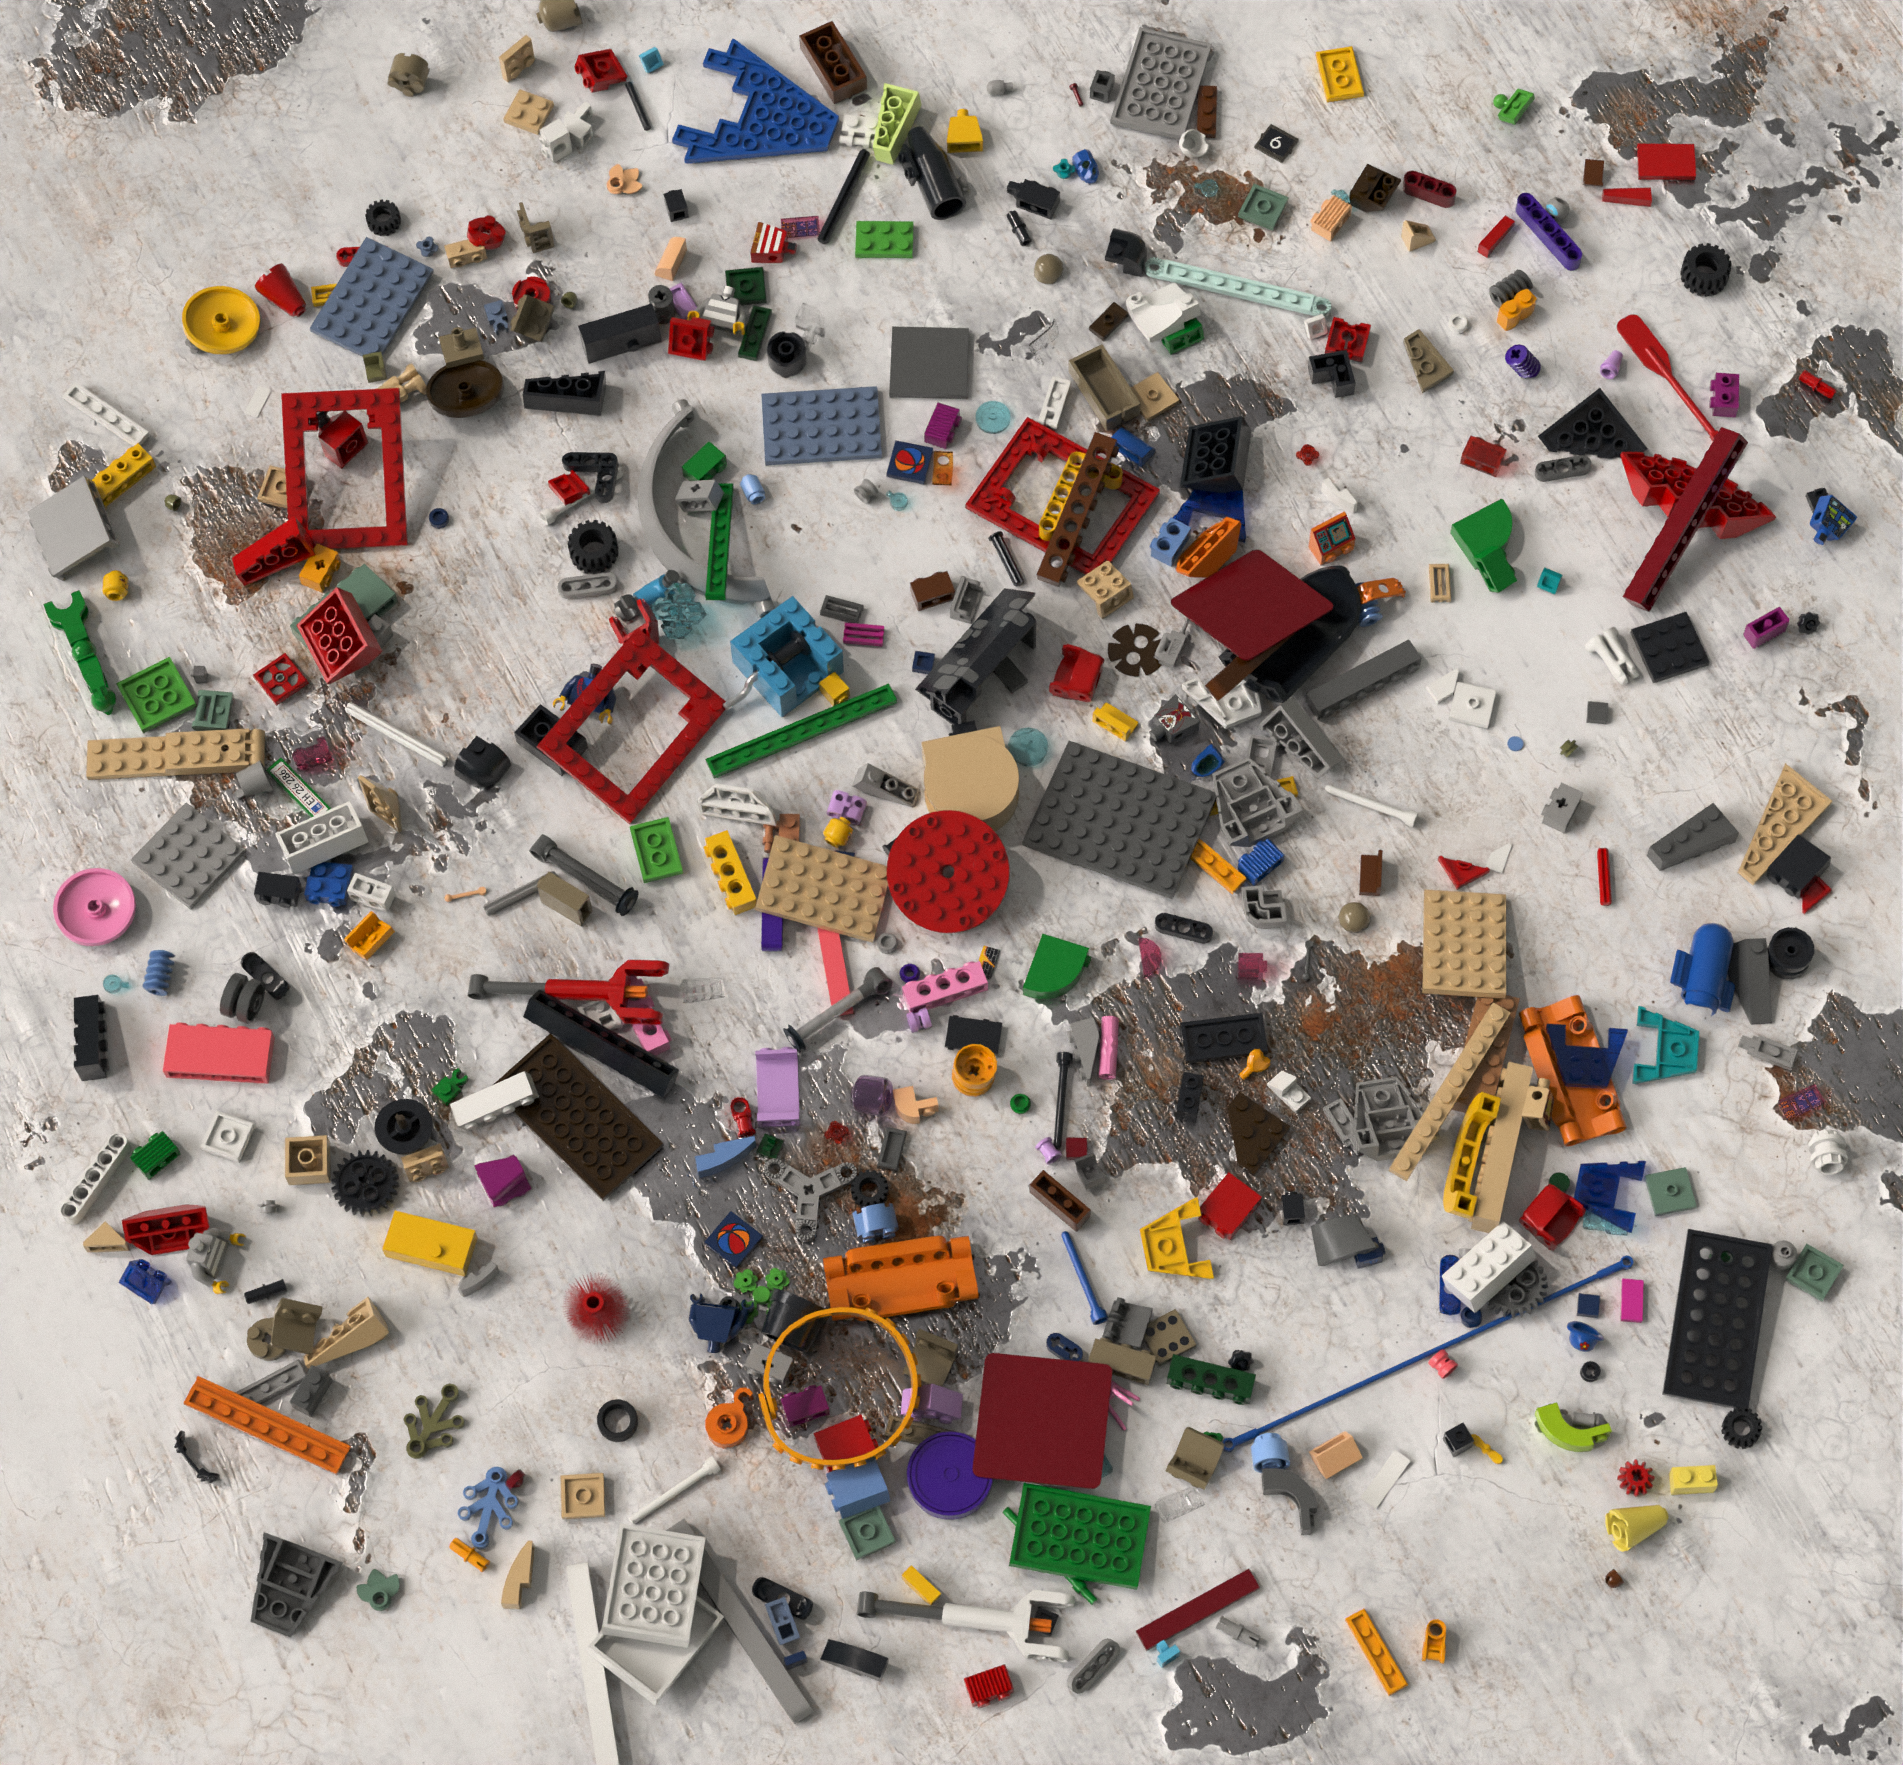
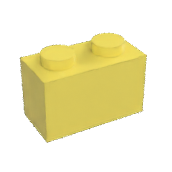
[1669,1465,1718,1495]

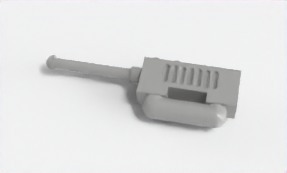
[1155,618,1190,668]

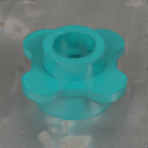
[1053,159,1075,179]

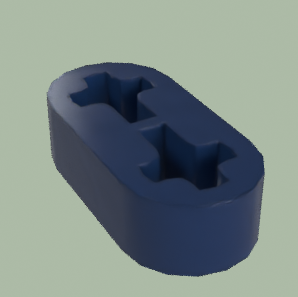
[1046,1333,1083,1361]

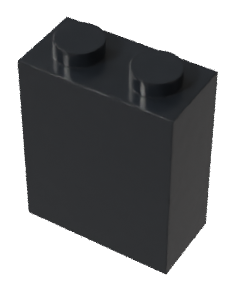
[1767,834,1831,899]

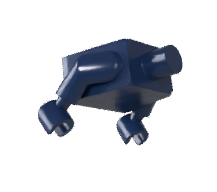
[688,1293,755,1353]

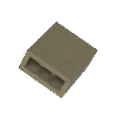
[537,871,593,926]

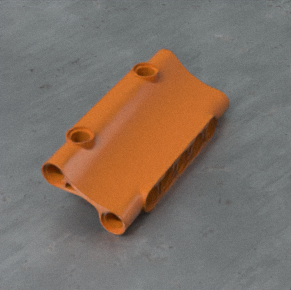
[1519,995,1627,1146]
[823,1236,979,1321]

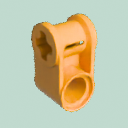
[1422,1619,1446,1664]

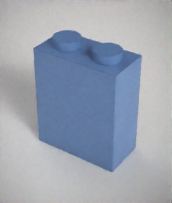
[824,1457,891,1519]

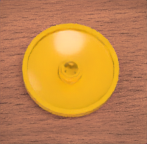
[182,286,260,354]

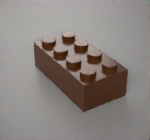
[799,21,867,104]

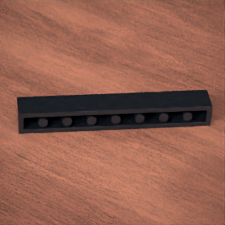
[523,989,679,1097]

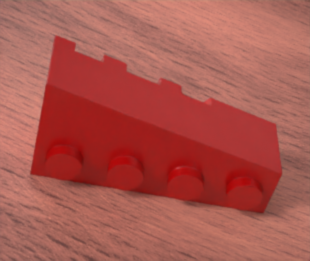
[232,516,316,586]

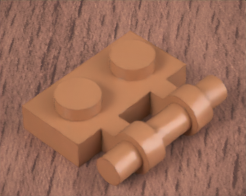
[763,814,800,853]

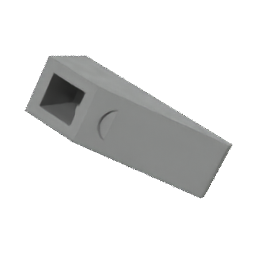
[852,763,920,807]
[1067,1017,1099,1086]

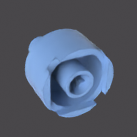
[852,1203,899,1244]

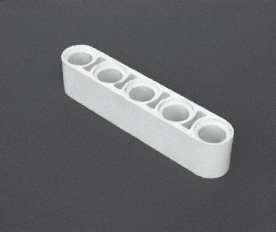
[60,1132,131,1225]

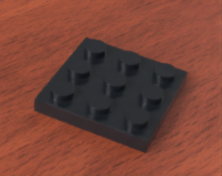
[1630,611,1710,683]

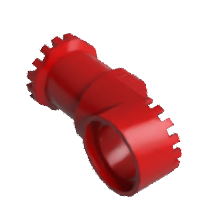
[730,1097,756,1138]

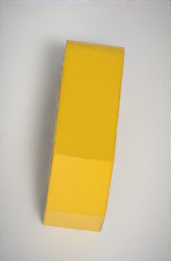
[902,1565,941,1606]

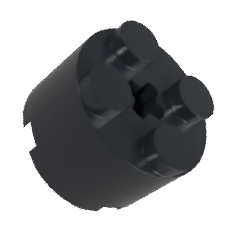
[767,331,807,378]

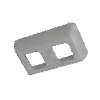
[1247,735,1277,777]

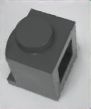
[1090,70,1115,103]

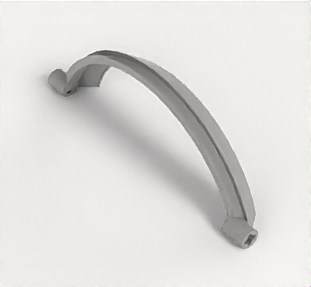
[638,399,775,618]

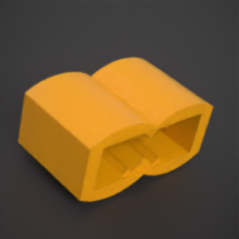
[1497,289,1537,331]

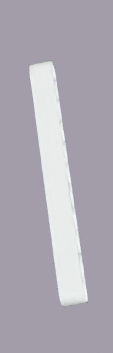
[566,1562,620,1765]

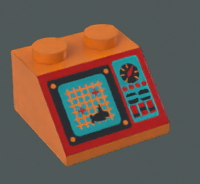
[1308,511,1356,565]

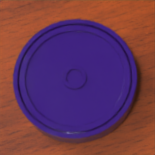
[907,1431,993,1520]

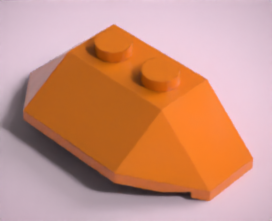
[1176,517,1241,578]

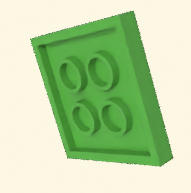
[116,657,197,734]

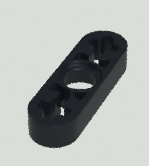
[1155,913,1213,944]

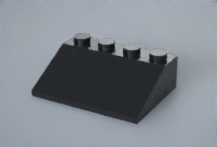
[1180,416,1251,493]

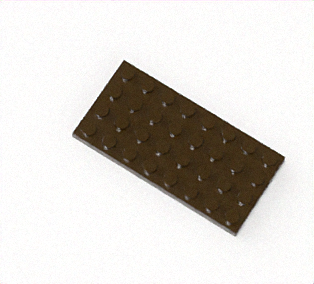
[493,1034,664,1201]

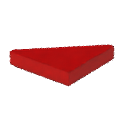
[1438,856,1490,890]
[1802,877,1832,914]

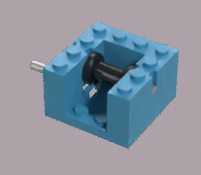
[723,596,844,717]

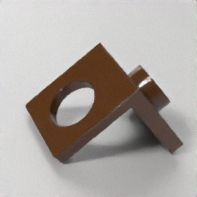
[1582,159,1604,186]

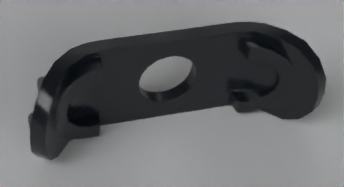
[241,952,291,1000]
[174,1430,220,1483]
[752,1577,813,1620]

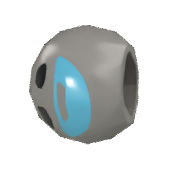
[1545,197,1570,221]

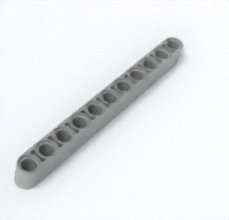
[666,1519,813,1724]

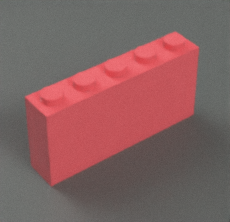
[163,1022,275,1084]

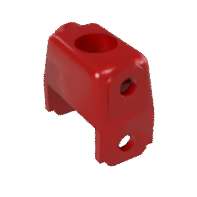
[1049,644,1105,702]
[1519,1184,1586,1251]

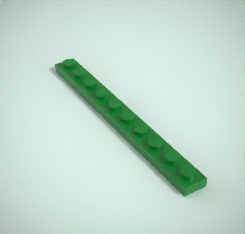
[705,683,897,779]

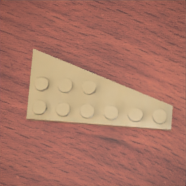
[1738,763,1832,885]

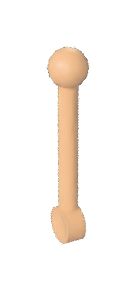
[444,887,486,902]

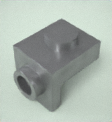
[1074,1153,1106,1190]

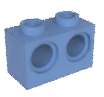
[1150,517,1191,567]

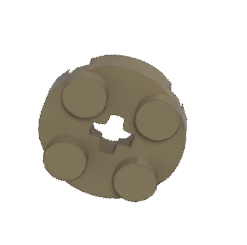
[247,1317,286,1361]

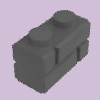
[289,1365,333,1417]

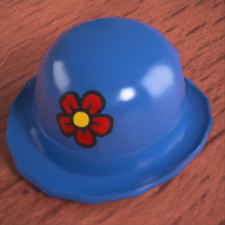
[1567,1321,1605,1352]

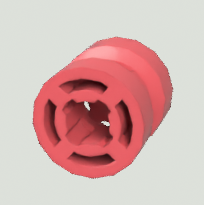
[1428,1349,1458,1379]

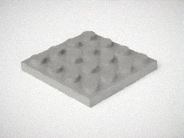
[131,802,246,910]

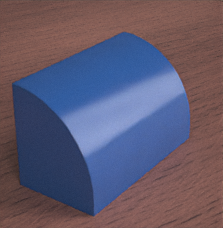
[1111,428,1156,468]

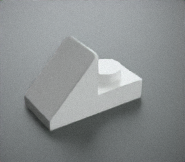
[1267,1071,1311,1113]

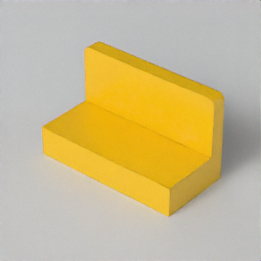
[1092,702,1138,742]

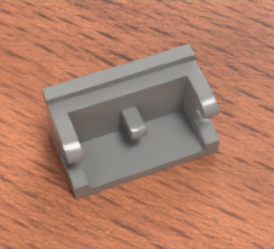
[950,576,983,624]

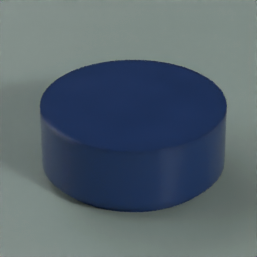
[429,508,449,529]
[1461,1307,1482,1328]

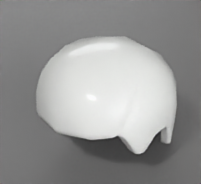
[1179,129,1209,158]

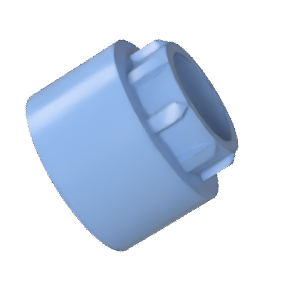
[1251,1433,1290,1473]

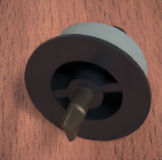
[374,1099,433,1155]

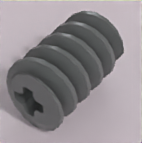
[1489,269,1533,308]
[648,285,675,325]

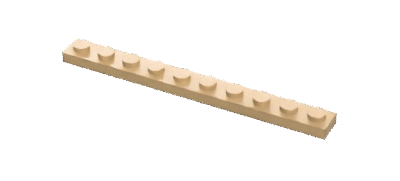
[1389,1003,1511,1181]

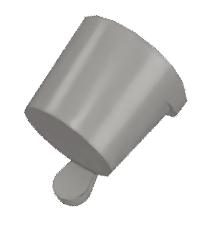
[235,760,273,799]

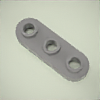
[557,573,617,599]
[1067,1638,1120,1694]

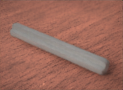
[483,871,557,916]

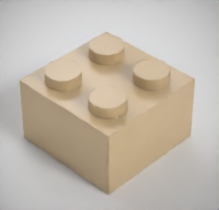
[285,1135,331,1185]

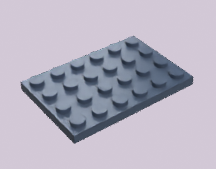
[310,237,434,357]
[761,386,882,466]

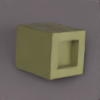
[362,352,387,383]

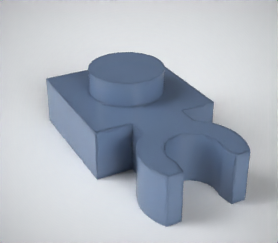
[484,300,509,335]

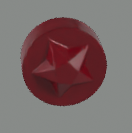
[505,1469,526,1490]

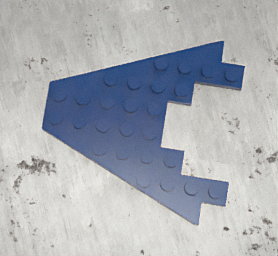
[672,39,839,164]

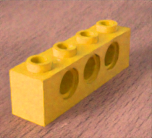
[703,830,757,915]

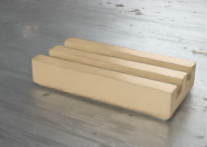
[1429,564,1451,602]

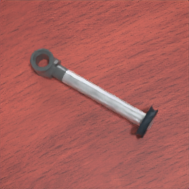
[783,967,893,1053]

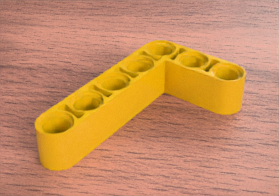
[1039,452,1123,541]

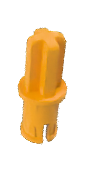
[449,1538,490,1572]

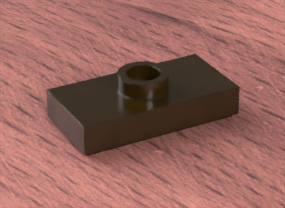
[1089,302,1129,341]

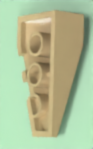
[358,775,402,833]
[303,1297,389,1369]

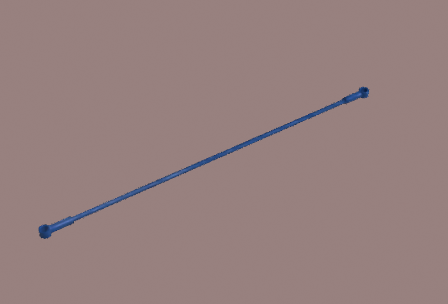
[1223,1255,1633,1452]

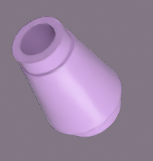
[1600,350,1623,379]

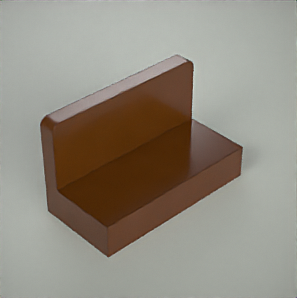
[1359,850,1383,896]

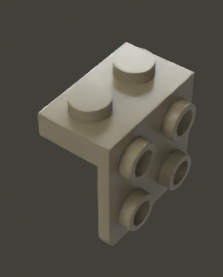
[1166,1427,1225,1490]

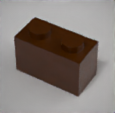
[910,571,955,611]

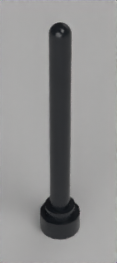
[1053,1052,1073,1149]

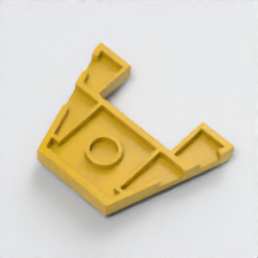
[1139,1197,1214,1279]

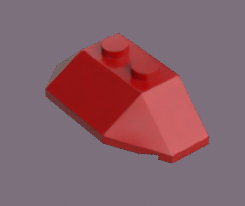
[122,1204,209,1255]

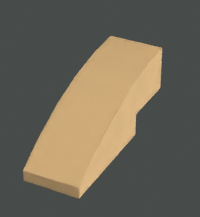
[501,1540,535,1609]

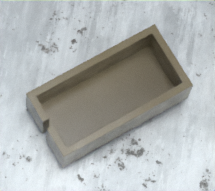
[1068,344,1141,431]

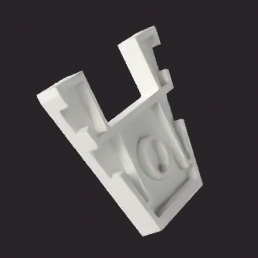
[1182,677,1262,729]

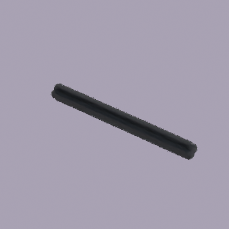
[817,149,870,244]

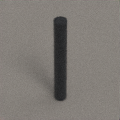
[625,81,651,131]

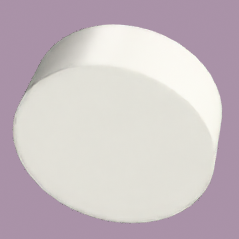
[1448,314,1468,334]

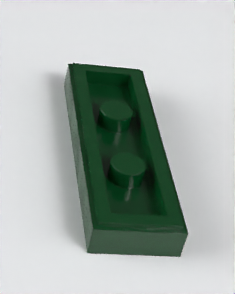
[738,305,772,361]

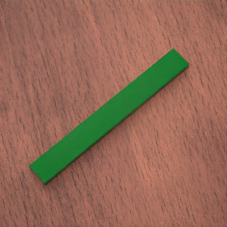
[705,483,734,600]

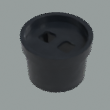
[761,1288,830,1353]

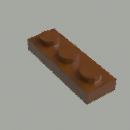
[1197,85,1217,138]

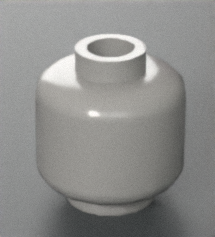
[1770,1240,1798,1271]

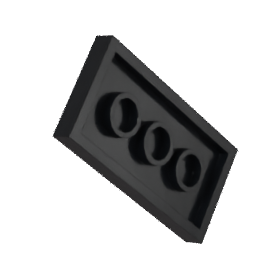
[1180,1013,1268,1064]

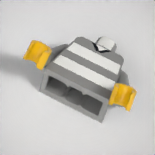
[687,286,747,335]
[186,1228,246,1294]

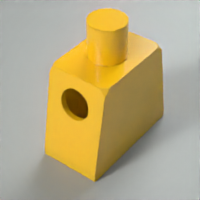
[947,109,983,153]

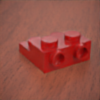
[574,49,628,93]
[668,317,715,361]

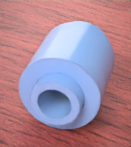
[740,474,765,504]

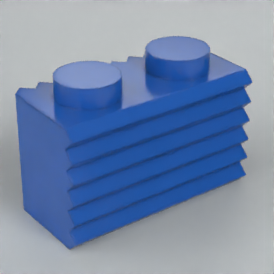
[1238,839,1285,886]

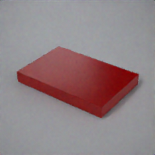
[1637,143,1696,180]

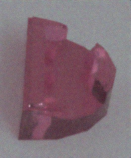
[1138,938,1161,978]

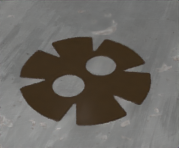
[1108,623,1166,677]

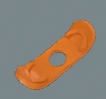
[1357,578,1406,604]

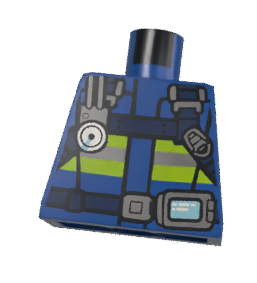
[1810,495,1857,545]

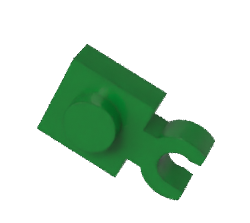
[431,1068,469,1106]

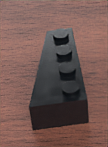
[523,371,607,416]
[74,995,109,1081]

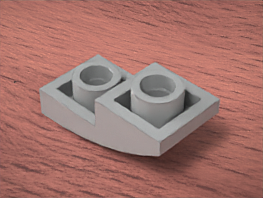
[458,1261,500,1297]

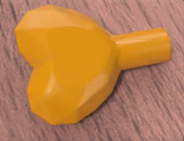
[1238,1049,1271,1080]

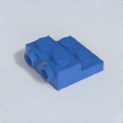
[304,862,353,906]

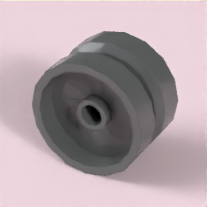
[220,973,265,1024]

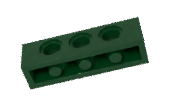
[1166,1354,1256,1405]

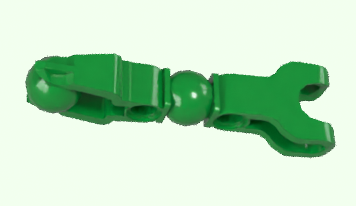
[43,590,116,715]

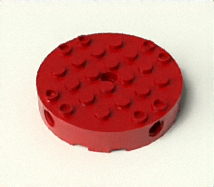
[887,810,1010,933]

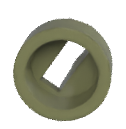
[561,291,578,309]
[164,494,182,511]

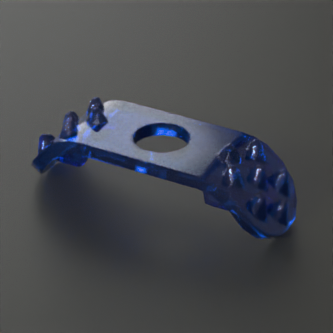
[1439,1255,1461,1316]

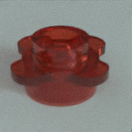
[1296,444,1319,466]
[824,1121,849,1145]

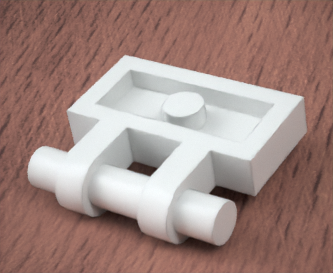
[839,114,878,148]
[577,1001,625,1030]

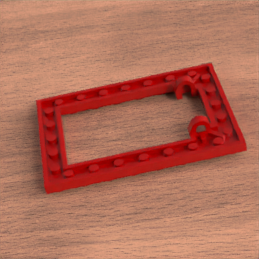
[281,388,408,549]
[965,417,1160,575]
[537,627,726,824]

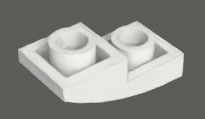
[1321,478,1358,513]

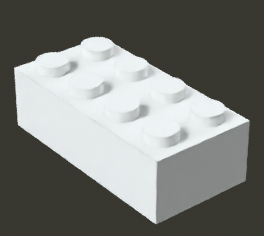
[275,801,368,875]
[1442,1221,1536,1313]

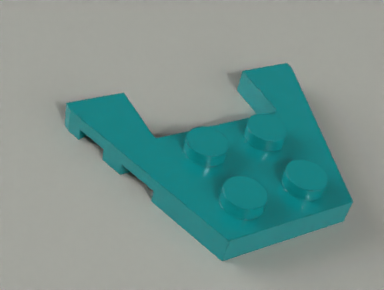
[1632,1006,1699,1084]

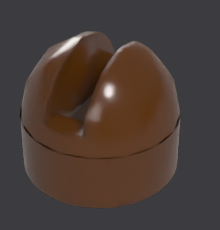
[1605,1569,1624,1588]

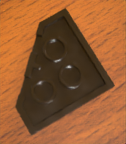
[1227,1092,1290,1176]

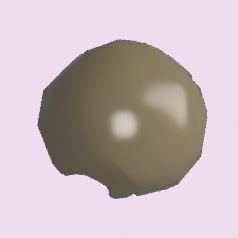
[1034,254,1063,284]
[1338,902,1371,933]

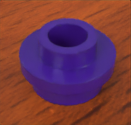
[900,964,920,983]

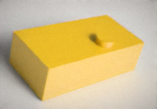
[382,1210,478,1276]

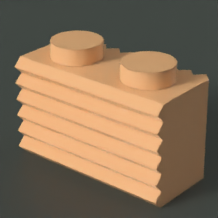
[1311,195,1352,241]

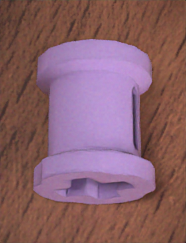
[1035,1137,1062,1165]

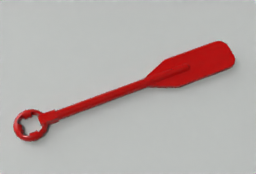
[1617,314,1718,441]

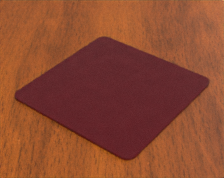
[1171,550,1333,660]
[972,1353,1112,1489]

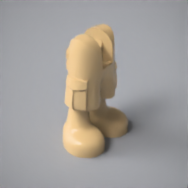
[376,363,427,402]

